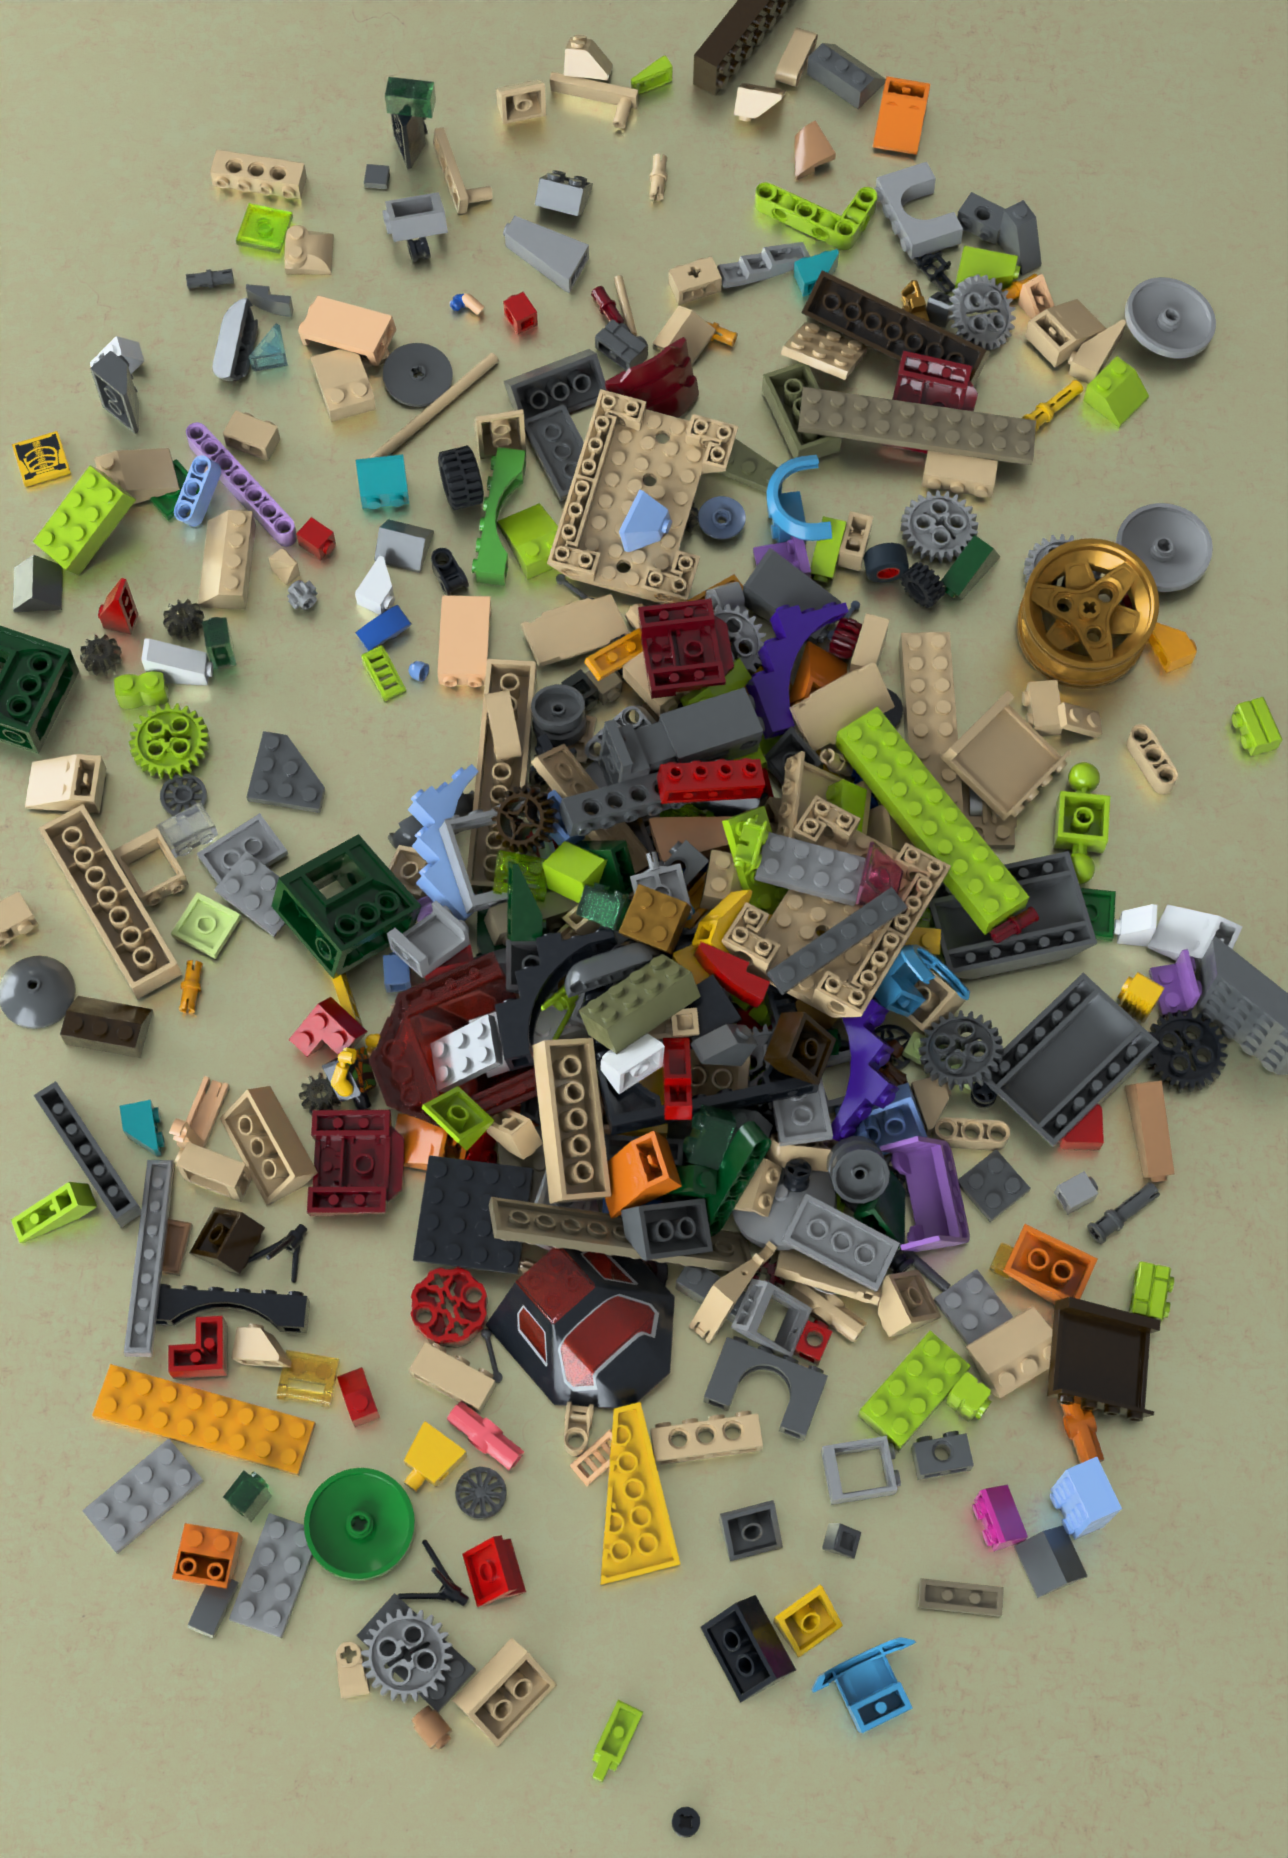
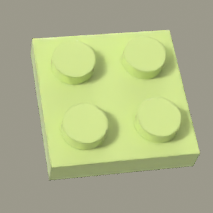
[171,892,242,959]

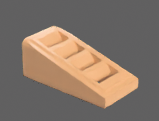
[570,1429,612,1486]

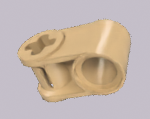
[564,1402,594,1457]
[336,1642,370,1699]

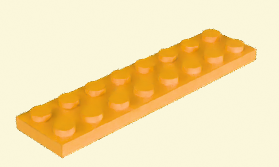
[92,1364,316,1476]

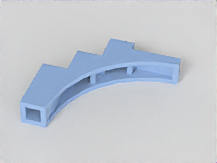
[408,764,479,921]

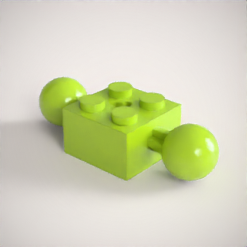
[1053,762,1110,885]

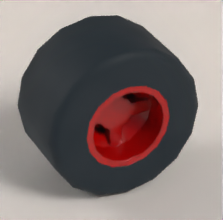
[863,543,909,583]

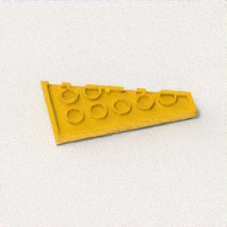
[600,1402,681,1585]

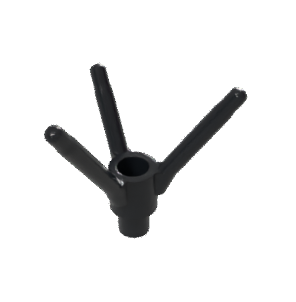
[248,1224,307,1283]
[397,1540,469,1606]

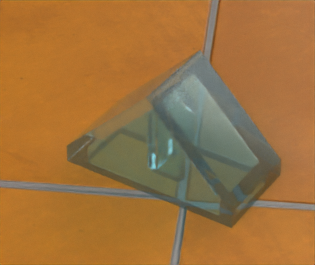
[249,323,288,371]

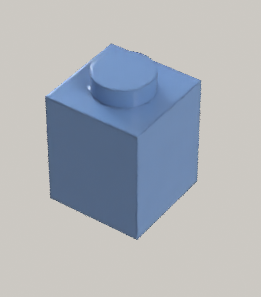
[383,952,412,993]

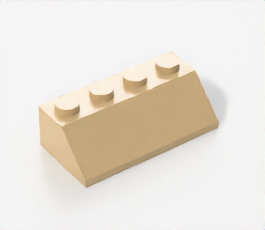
[198,510,256,609]
[220,1086,318,1205]

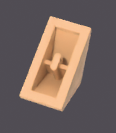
[1018,274,1055,319]

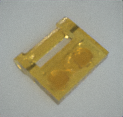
[277,1350,340,1408]

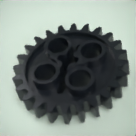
[1146,1010,1228,1092]

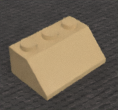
[965,1306,1053,1398]
[452,1638,557,1747]

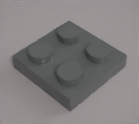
[958,1149,1031,1222]

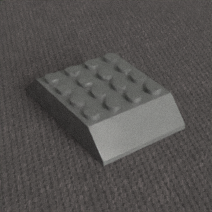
[929,851,1097,980]
[1194,937,1288,1075]
[982,973,1159,1147]

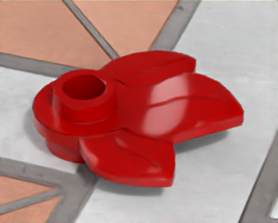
[465,1131,498,1164]

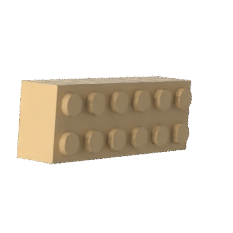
[532,1038,611,1204]

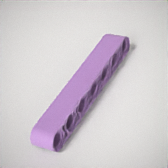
[186,422,297,547]

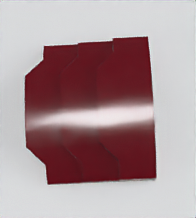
[605,337,699,418]
[881,351,978,455]
[638,598,734,699]
[307,1110,405,1216]

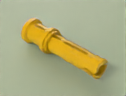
[1022,380,1083,433]

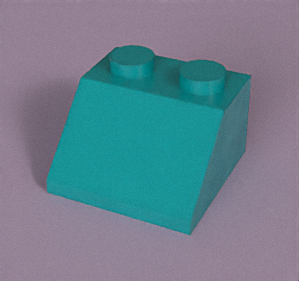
[356,454,409,509]

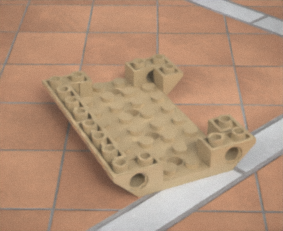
[547,389,739,604]
[722,795,951,1018]

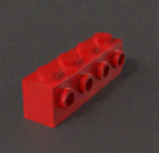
[657,758,765,804]

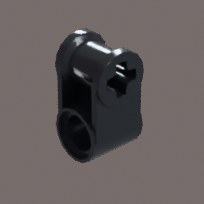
[431,548,469,596]

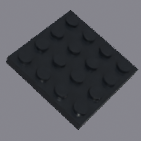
[413,1155,534,1275]

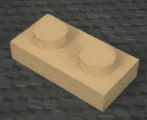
[1057,702,1102,738]

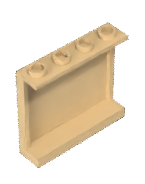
[940,691,1071,821]
[776,751,872,839]

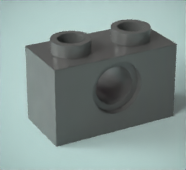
[957,192,1005,245]
[911,1431,974,1480]

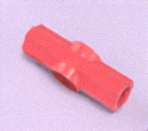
[447,1401,524,1471]

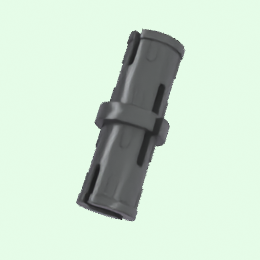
[186,268,234,289]

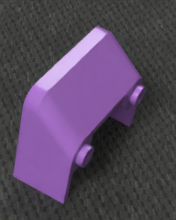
[880,1136,970,1252]

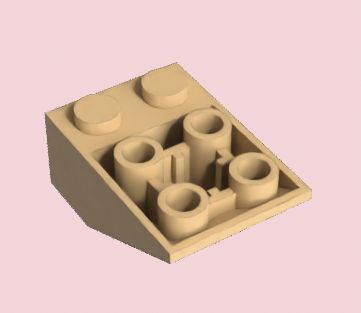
[1025,299,1107,368]
[25,754,107,813]

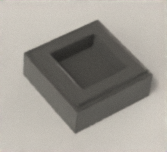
[364,164,390,189]

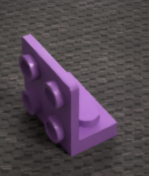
[753,536,811,577]
[1149,949,1202,1018]

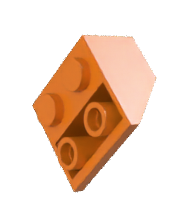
[172,1523,243,1589]

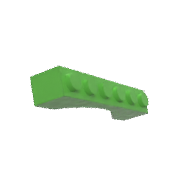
[472,447,527,586]

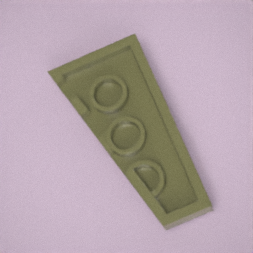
[716,438,778,492]

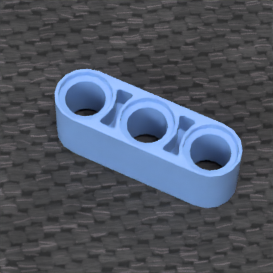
[174,455,221,527]

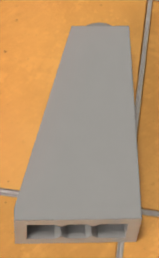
[503,216,589,293]

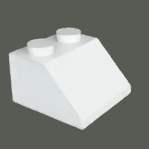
[601,1033,665,1094]

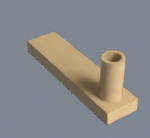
[550,72,639,128]
[433,127,492,214]

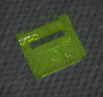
[493,850,547,903]

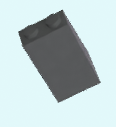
[743,548,841,645]

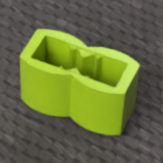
[114,671,169,709]

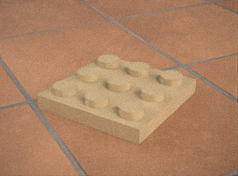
[781,323,868,380]

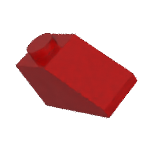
[337,1367,380,1427]

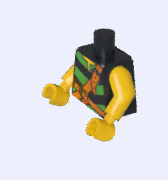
[322,1033,381,1110]

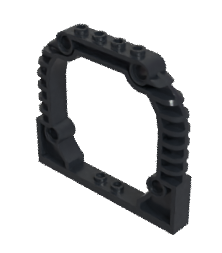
[583,928,819,1135]

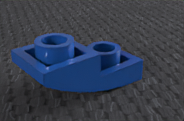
[355,605,412,651]

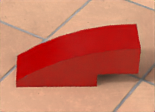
[693,942,770,1008]
[663,1038,692,1120]

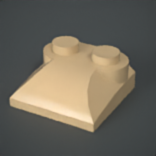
[284,225,334,275]
[388,845,428,900]

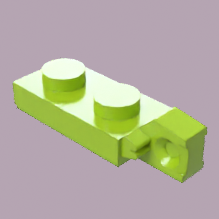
[592,1700,643,1783]

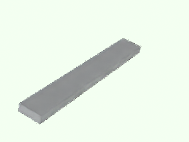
[124,1160,175,1357]

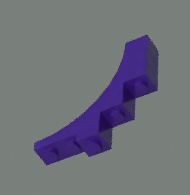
[746,602,849,740]
[831,997,899,1142]

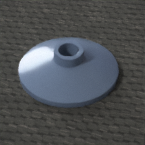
[698,496,746,539]

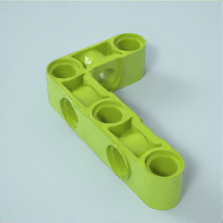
[755,182,877,250]

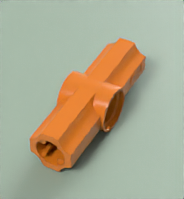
[1060,1403,1104,1463]

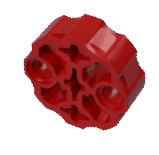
[410,1267,488,1348]

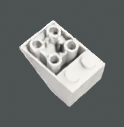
[1147,904,1243,969]

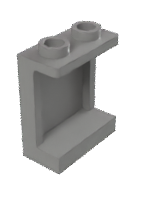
[387,900,470,978]

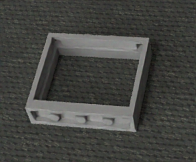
[439,801,555,914]

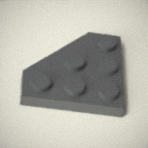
[247,731,325,813]

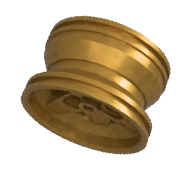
[1017,538,1159,689]

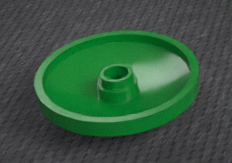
[304,1468,415,1581]

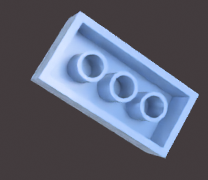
[1050,1457,1122,1540]

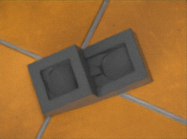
[246,284,293,317]
[188,1579,238,1638]

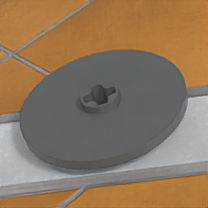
[383,343,453,407]

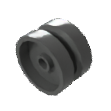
[531,684,587,747]
[827,1136,890,1204]

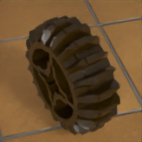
[491,785,559,855]

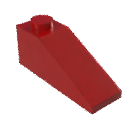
[98,578,138,635]

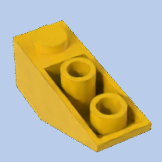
[691,889,753,954]

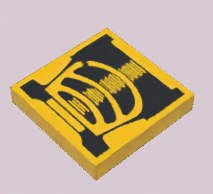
[12,431,71,487]

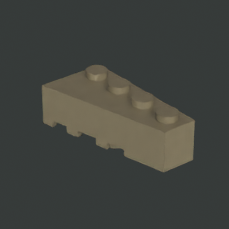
[484,890,579,946]

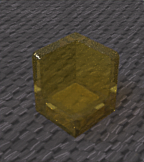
[988,1243,1014,1282]

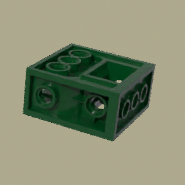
[0,626,79,754]
[271,834,421,979]

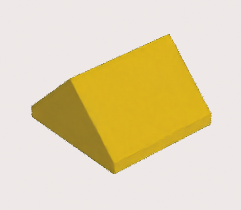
[773,1585,843,1658]

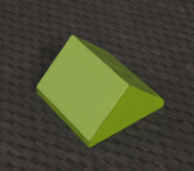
[542,841,607,908]
[422,1086,494,1151]

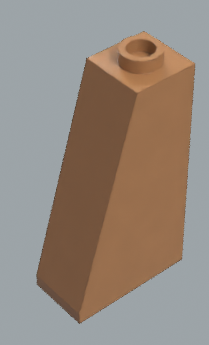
[649,817,731,868]
[1125,1081,1175,1182]

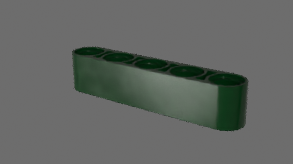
[705,1121,771,1237]

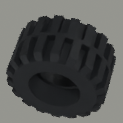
[438,445,484,510]

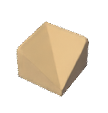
[269,548,300,585]

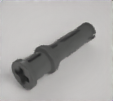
[1087,1182,1160,1244]

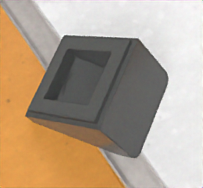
[822,1523,861,1559]

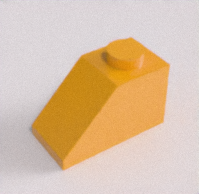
[1148,622,1197,673]

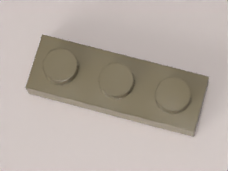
[918,1578,1004,1617]

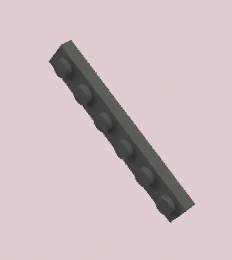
[767,887,907,995]

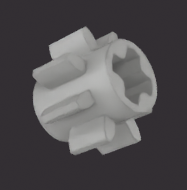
[287,580,318,610]

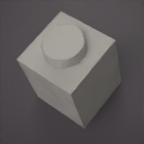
[1054,1171,1098,1215]

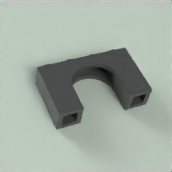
[703,1336,828,1441]

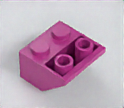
[972,1485,1028,1552]

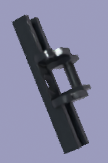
[908,251,955,294]

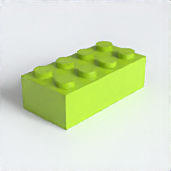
[33,465,136,575]
[858,1331,971,1452]

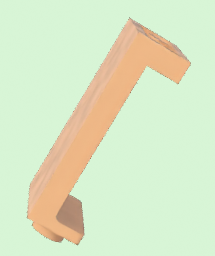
[298,295,397,366]
[438,595,491,687]

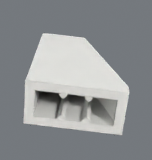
[142,638,213,686]

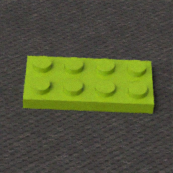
[722,806,789,914]

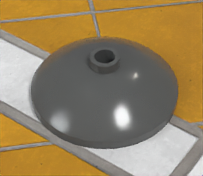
[0,956,76,1029]

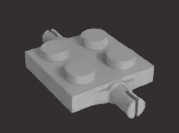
[630,852,693,916]

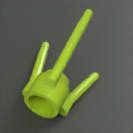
[540,984,579,1040]

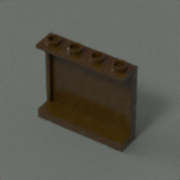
[1047,1297,1161,1422]

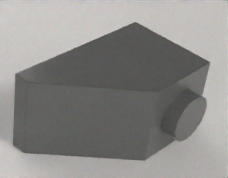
[690,1024,758,1066]

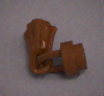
[879,1039,908,1086]

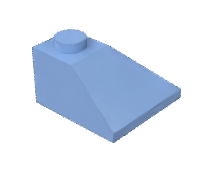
[619,490,672,552]

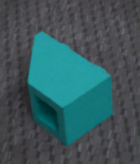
[793,249,839,297]
[119,1100,165,1157]

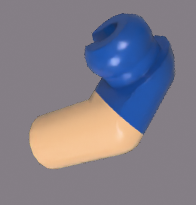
[450,294,485,316]

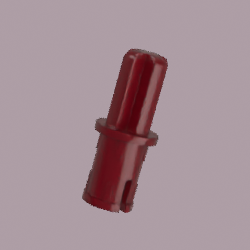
[591,286,624,324]
[990,906,1039,943]

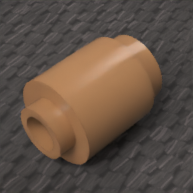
[411,1705,452,1750]

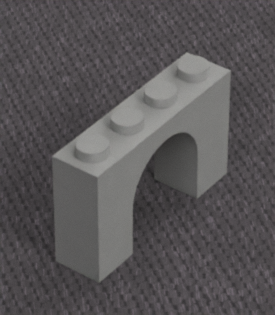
[874,162,963,259]

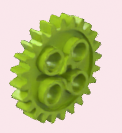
[129,703,210,779]

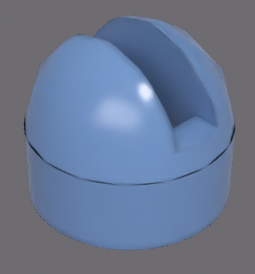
[408,661,429,682]

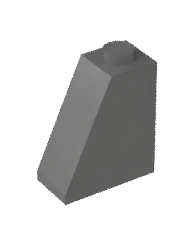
[997,200,1042,276]

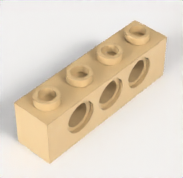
[210,150,307,199]
[650,1411,763,1466]

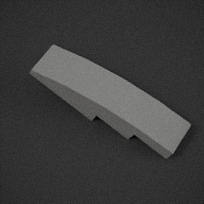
[717,242,810,289]

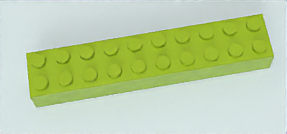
[835,706,1029,935]

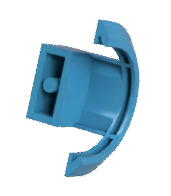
[766,455,832,544]
[874,944,970,1017]
[811,1637,916,1733]

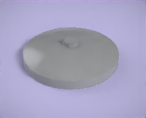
[1125,277,1216,358]
[1115,503,1213,592]
[732,1167,837,1251]

